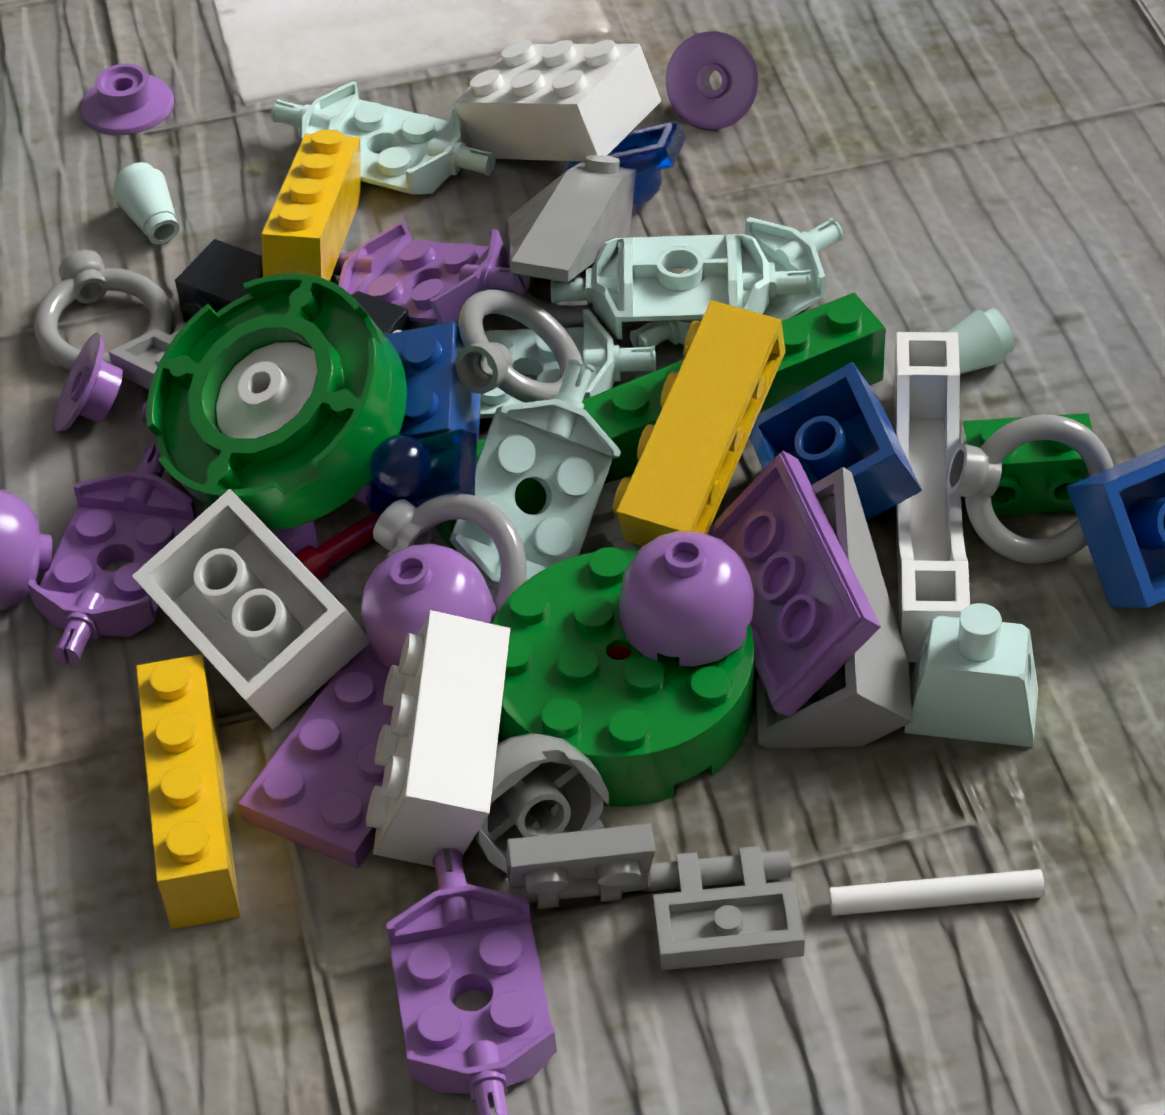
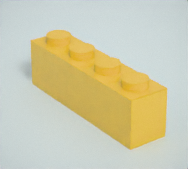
[261,129,361,281]
[613,300,785,546]
[136,654,241,930]

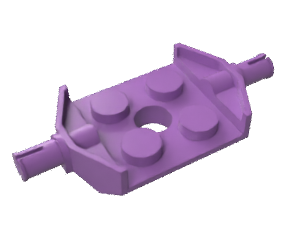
[332,221,530,324]
[27,444,197,666]
[386,849,557,1115]

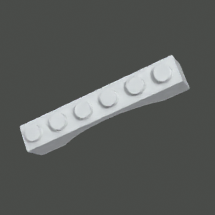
[893,332,970,662]

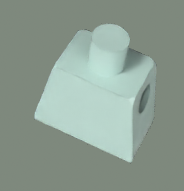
[905,603,1038,747]

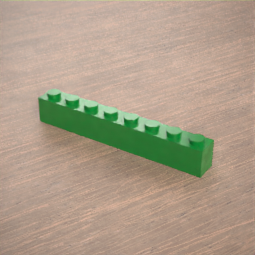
[421,292,886,551]

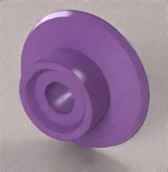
[666,31,758,130]
[80,63,174,135]
[54,333,123,432]

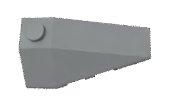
[506,155,636,282]
[756,467,913,748]

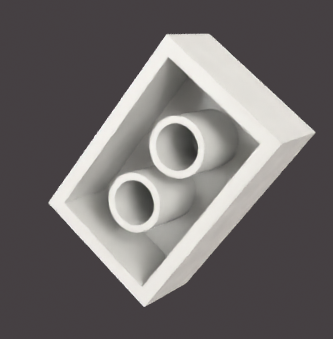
[453,40,661,162]
[132,489,370,730]
[366,610,510,871]

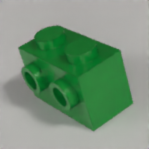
[961,413,1093,518]

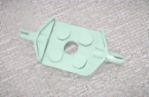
[271,81,496,195]
[630,217,843,347]
[551,234,811,339]
[456,309,656,418]
[450,359,621,599]

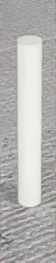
[829,869,1045,916]

